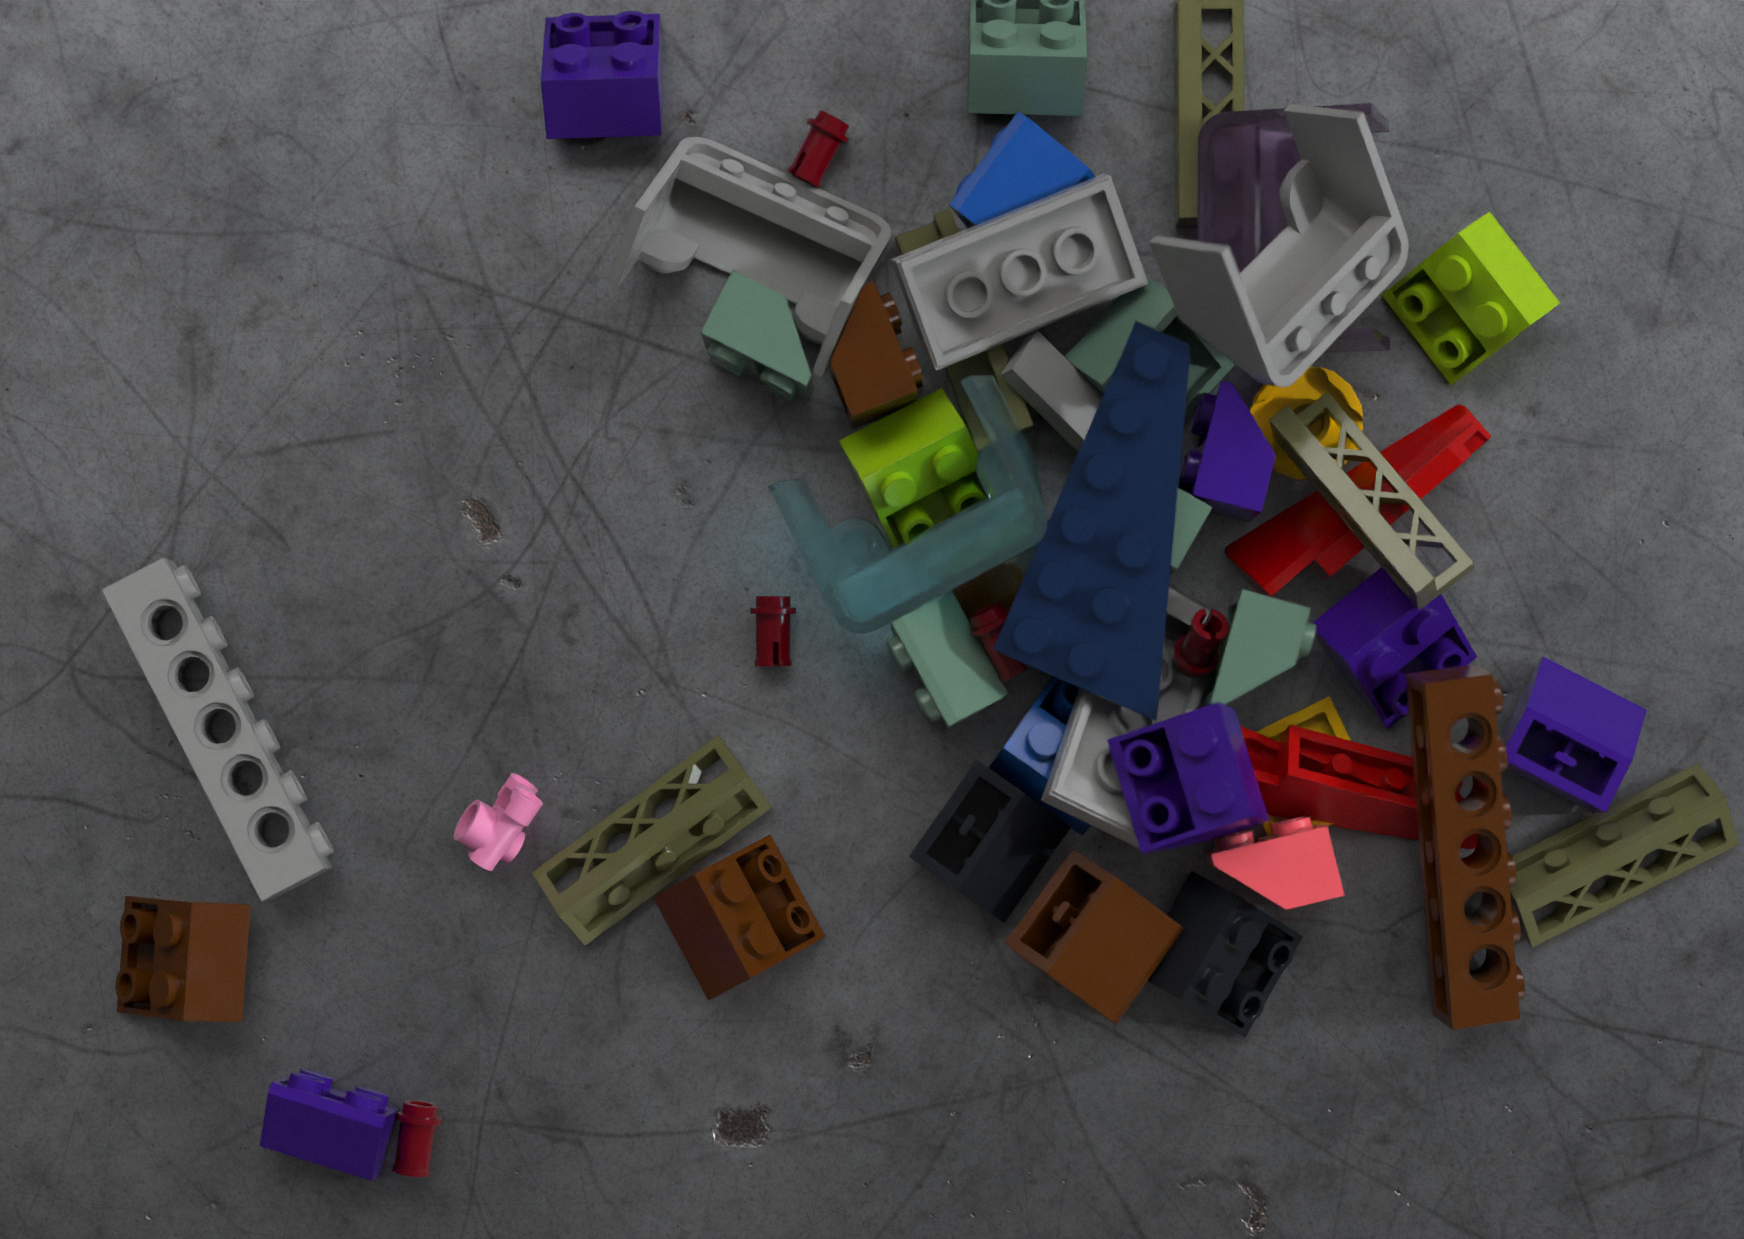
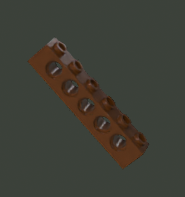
[1406,664,1525,1030]

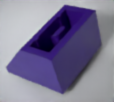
[541,11,663,139]
[1178,380,1276,523]
[1312,567,1477,729]
[1500,657,1647,813]
[1107,702,1269,854]
[260,1068,401,1181]

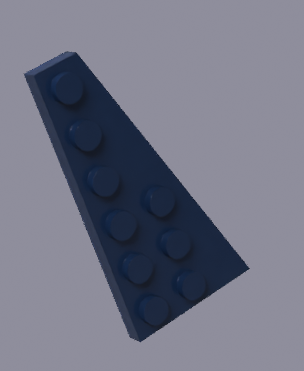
[993,321,1191,721]

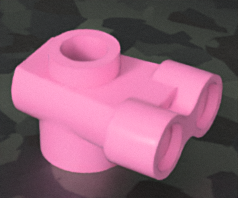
[454,773,543,871]

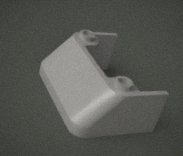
[1149,104,1409,387]
[608,137,892,378]

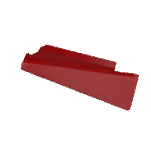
[1224,404,1492,597]
[1240,725,1477,849]

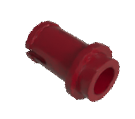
[786,110,850,188]
[750,596,796,666]
[969,602,1031,681]
[1172,609,1229,678]
[392,1100,442,1177]

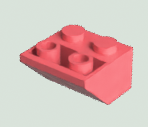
[1202,816,1345,910]

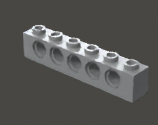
[101,557,334,901]

